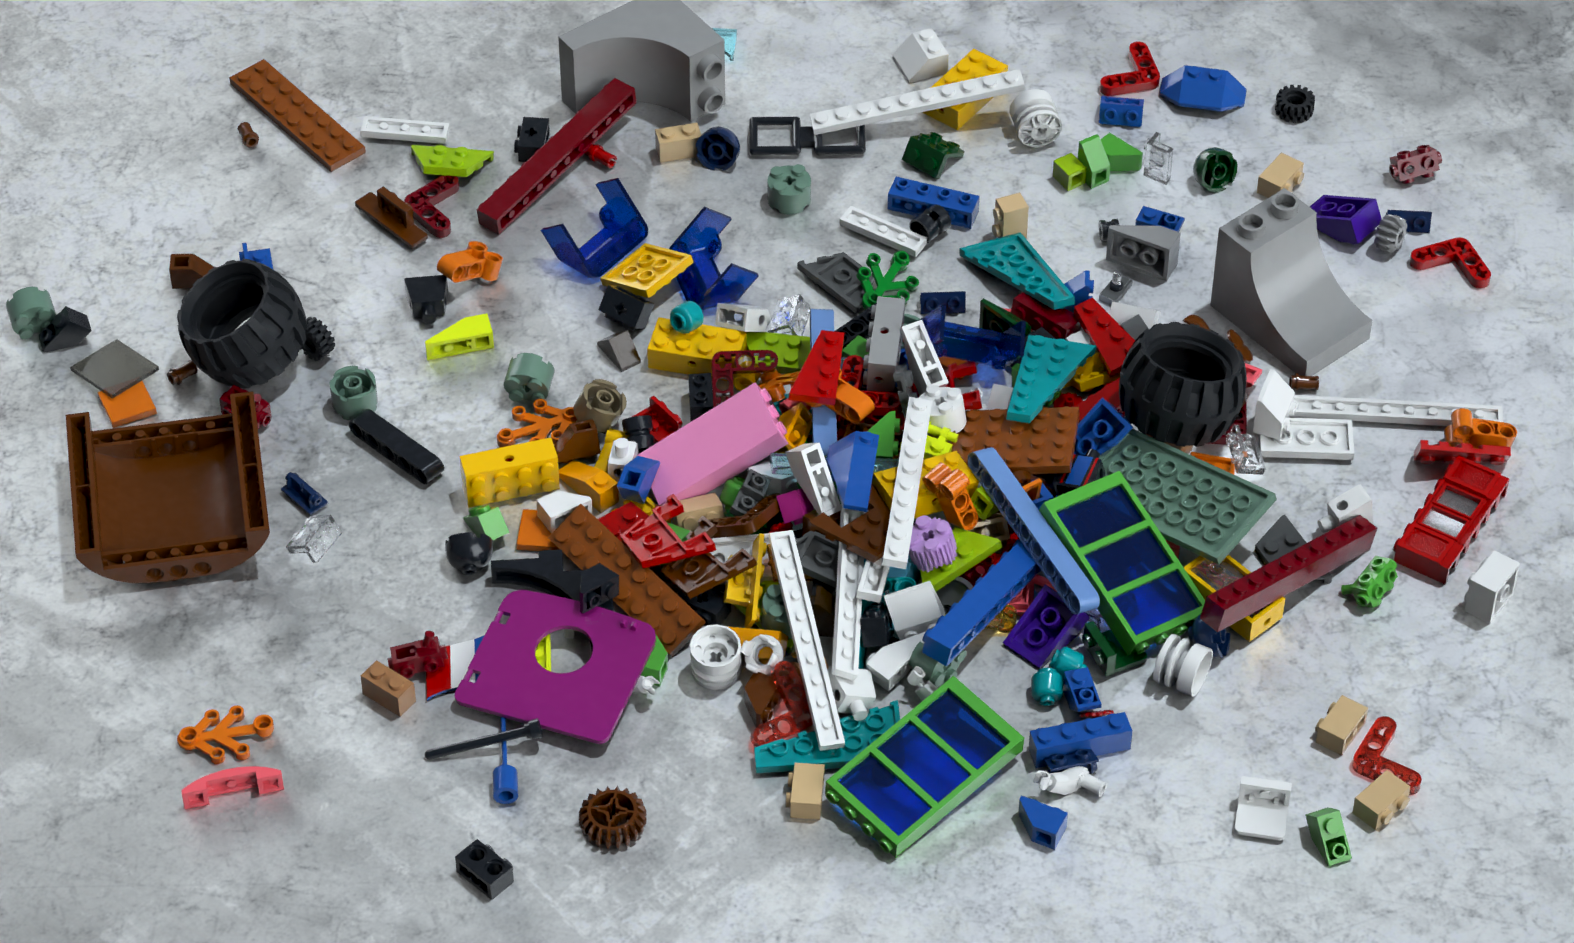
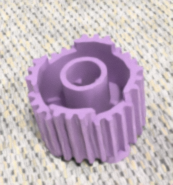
[909,515,957,573]

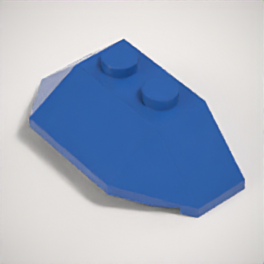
[1159,65,1247,112]

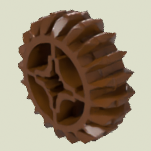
[579,785,647,849]

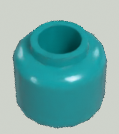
[670,301,704,334]
[1049,647,1087,680]
[1031,668,1063,706]

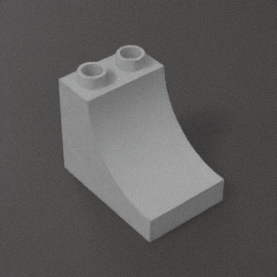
[558,0,725,121]
[1210,188,1372,376]

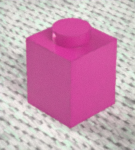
[776,488,814,525]

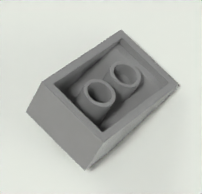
[1106,225,1181,281]

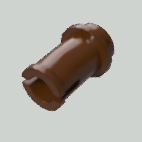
[237,122,259,148]
[167,360,198,385]
[1289,373,1319,391]

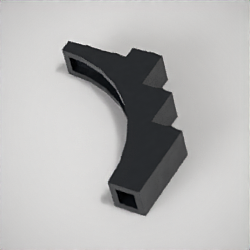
[491,550,614,652]

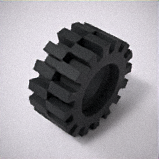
[1275,85,1315,123]
[300,317,335,361]

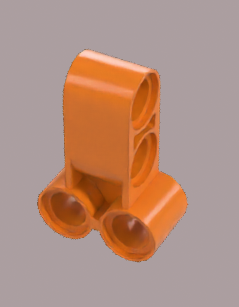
[437,241,503,283]
[805,368,875,424]
[1444,408,1517,449]
[922,462,978,530]

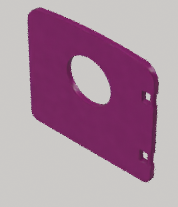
[455,590,656,744]

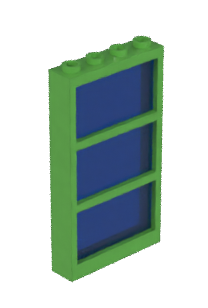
[1039,471,1205,655]
[825,676,1024,858]

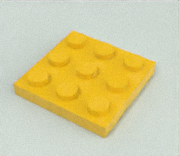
[600,243,694,298]

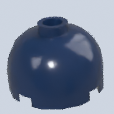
[696,126,740,171]
[1188,614,1230,658]

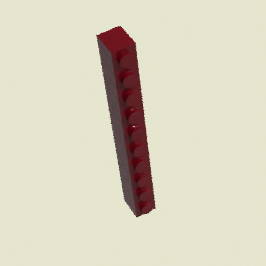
[476,78,637,235]
[1200,515,1378,632]

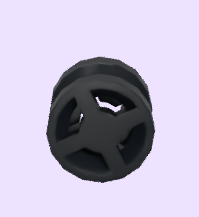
[1099,219,1119,242]

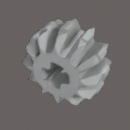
[1374,214,1407,253]

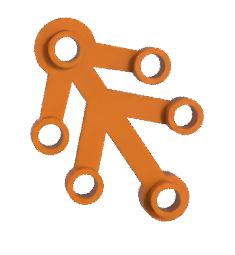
[758,369,800,402]
[497,399,577,448]
[177,705,274,764]

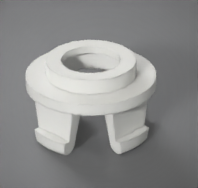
[740,634,783,675]

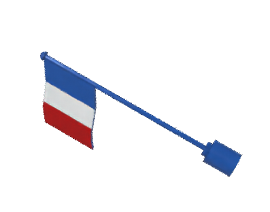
[426,636,518,804]

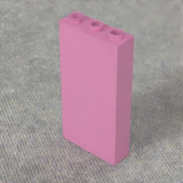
[637,383,789,507]

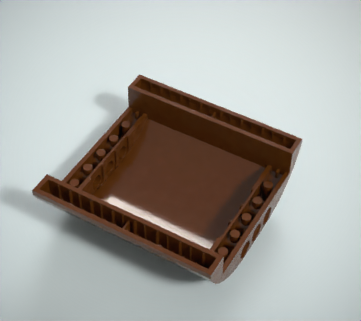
[65,391,270,583]

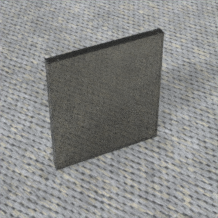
[70,339,159,399]

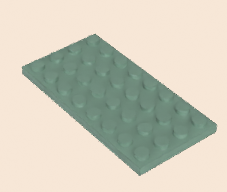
[1088,429,1277,565]

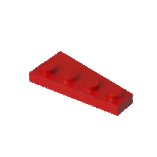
[1074,297,1135,377]
[788,330,844,405]
[1414,440,1511,465]

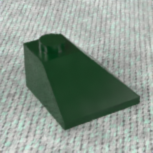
[979,298,1031,352]

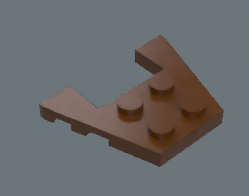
[807,484,890,563]
[661,516,758,599]

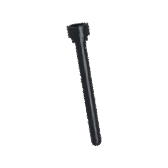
[424,718,543,760]

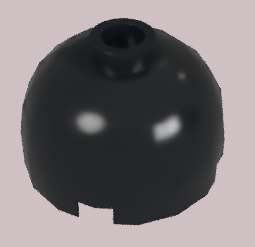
[445,532,493,575]

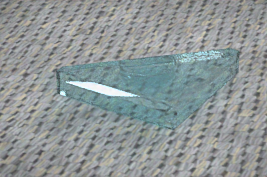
[712,28,737,61]

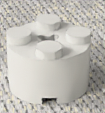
[919,385,967,438]

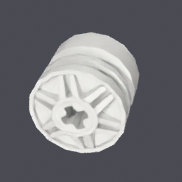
[1009,89,1062,147]
[690,624,742,690]
[1153,634,1213,697]

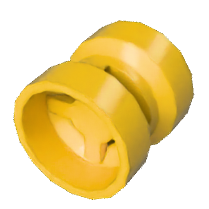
[733,361,762,391]

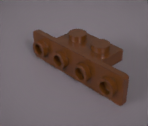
[355,186,428,248]

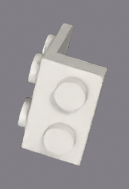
[1234,776,1292,840]

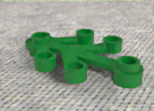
[856,251,919,310]

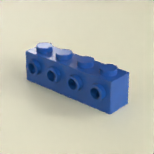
[887,176,980,229]
[1028,712,1132,768]

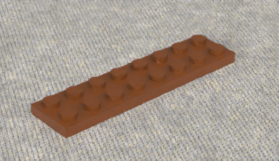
[229,59,366,172]
[548,504,706,657]

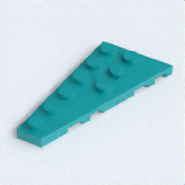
[959,232,1075,310]
[1006,335,1096,423]
[754,700,905,773]

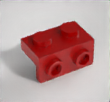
[632,396,683,443]

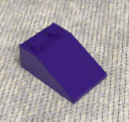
[1310,195,1382,245]
[1003,584,1090,669]

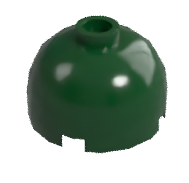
[1193,147,1238,192]

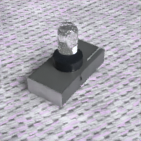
[1099,271,1133,305]

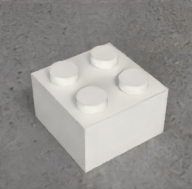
[1464,550,1520,624]

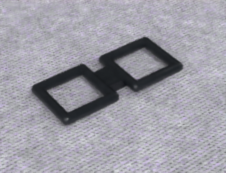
[749,117,866,155]

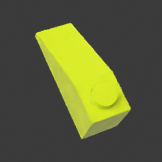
[425,313,494,360]

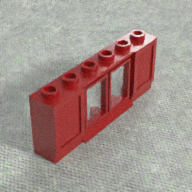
[1393,455,1510,585]

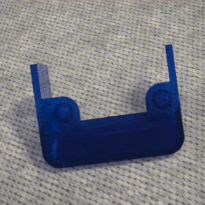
[540,178,648,278]
[669,207,759,310]
[918,305,1026,370]

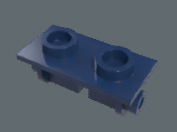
[1386,210,1432,233]
[920,291,966,314]
[281,472,328,515]
[1044,749,1099,774]

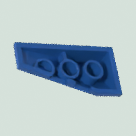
[1048,398,1133,479]
[826,431,879,512]

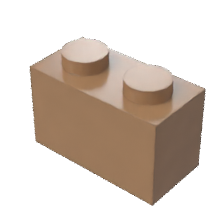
[360,660,416,717]

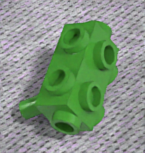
[1341,556,1398,608]

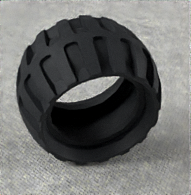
[177,259,307,389]
[1119,322,1247,447]

